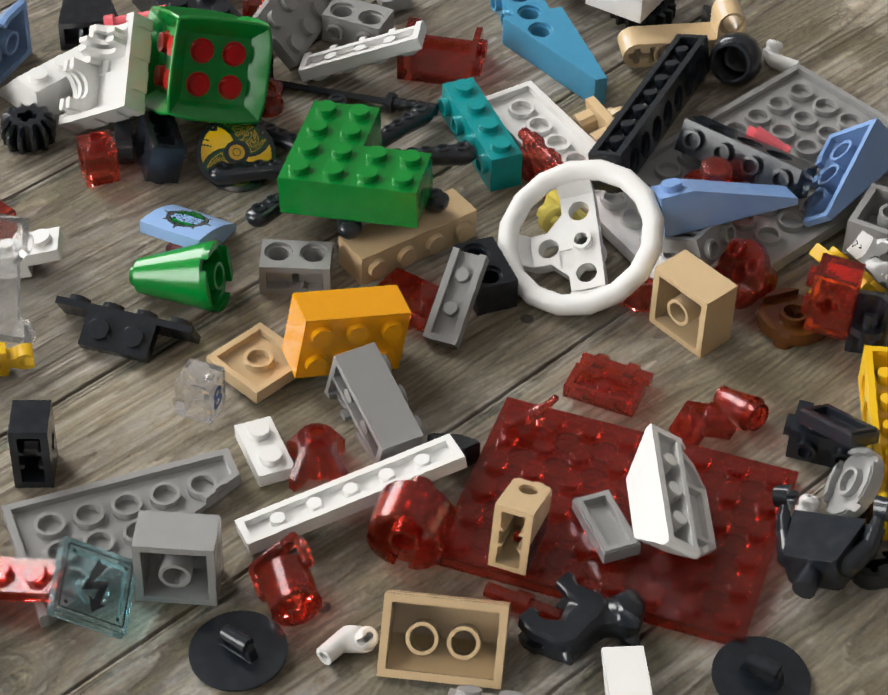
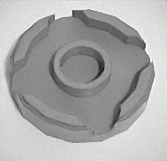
[824,446,884,518]

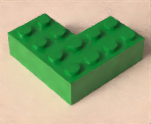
[277,100,433,228]

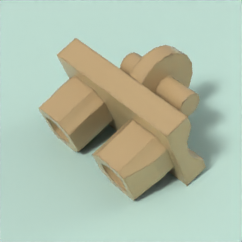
[573,96,623,142]

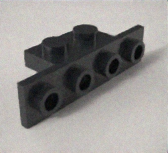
[55,294,201,363]

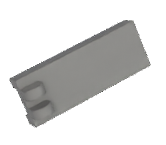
[422,247,489,350]

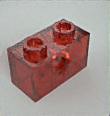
[800,253,866,341]

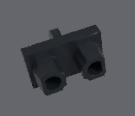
[844,289,888,354]

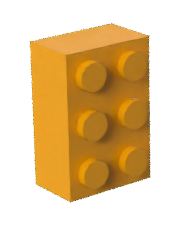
[282,285,411,378]

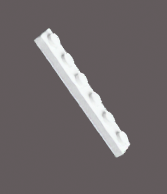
[234,433,467,556]

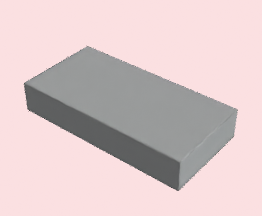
[572,489,641,564]

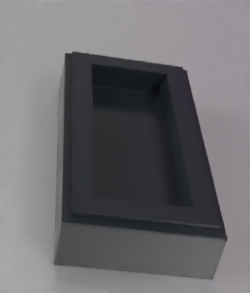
[798,404,880,448]

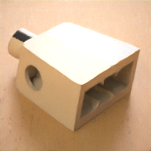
[487,478,552,576]

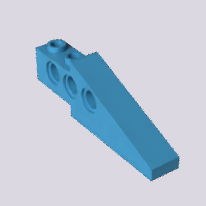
[490,0,607,104]

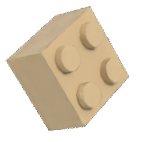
[649,249,738,358]

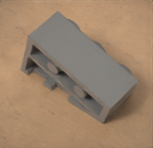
[324,342,425,464]

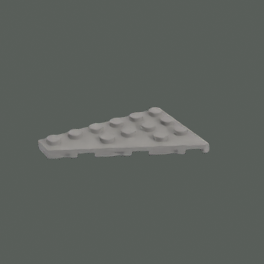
[1,448,240,628]

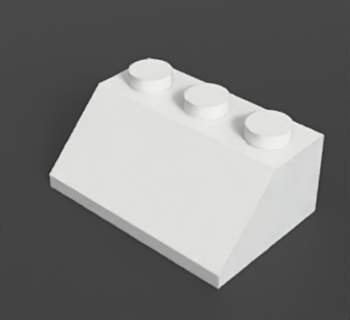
[0,43,87,116]

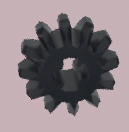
[0,103,57,155]

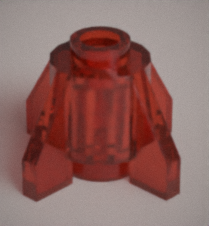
[286,423,349,492]

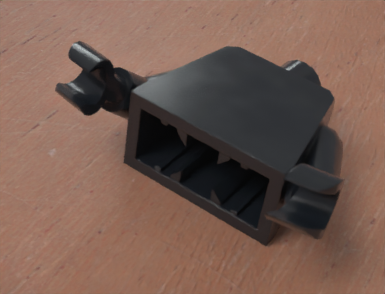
[772,484,888,599]

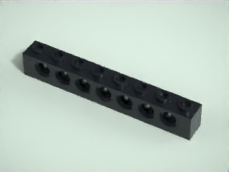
[588,34,710,194]

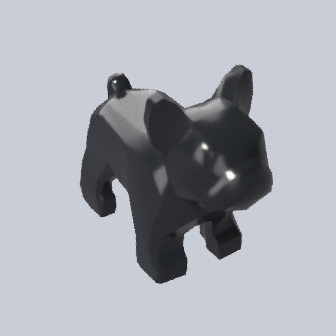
[518,571,646,666]

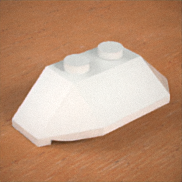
[626,424,716,559]

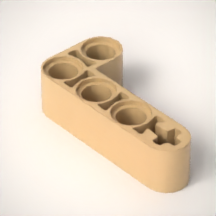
[617,0,746,68]

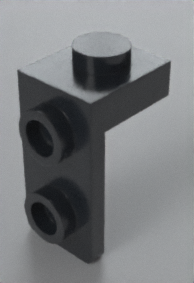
[783,400,866,468]

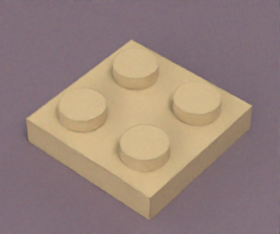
[206,322,296,404]

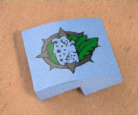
[139,204,236,247]

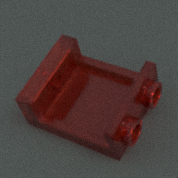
[397,17,488,85]

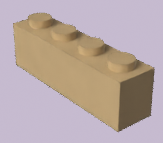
[338,188,477,286]

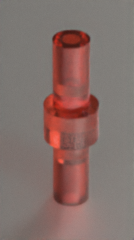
[483,582,563,620]

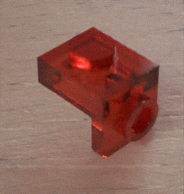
[669,400,738,452]

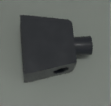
[58,0,118,50]

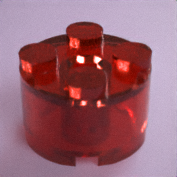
[366,476,458,570]

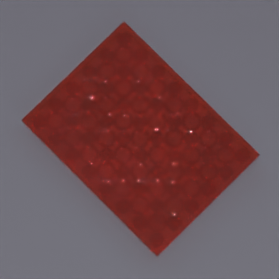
[433,397,799,645]

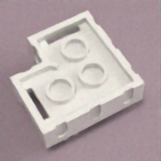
[58,12,154,133]

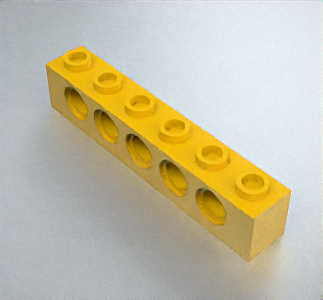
[858,345,888,541]

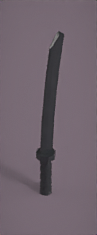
[268,78,439,116]

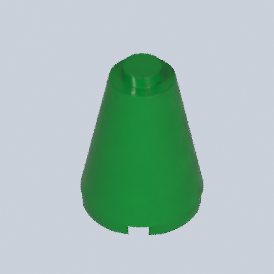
[129,240,233,312]

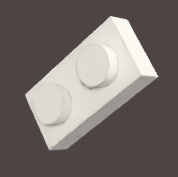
[234,416,296,487]

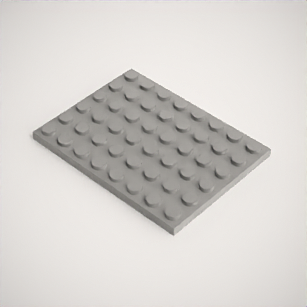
[637,63,888,276]

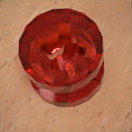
[262,78,284,118]

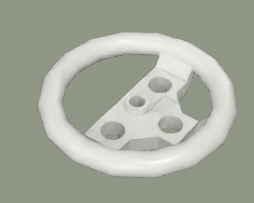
[497,159,664,316]

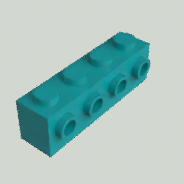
[438,77,523,192]

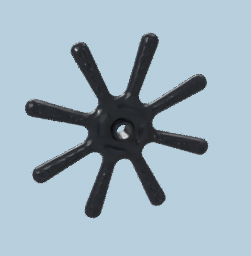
[208,94,477,240]

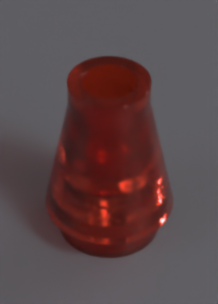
[713,385,769,431]

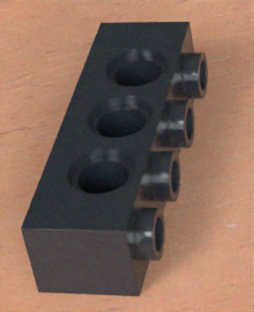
[674,115,818,200]

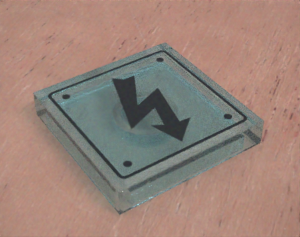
[46,536,135,639]

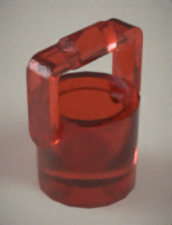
[248,532,322,627]

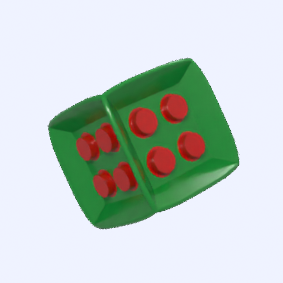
[145,6,272,125]

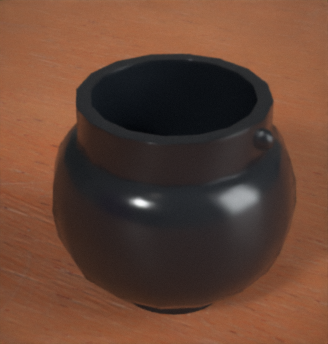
[709,32,763,86]

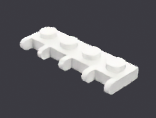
[298,20,426,82]

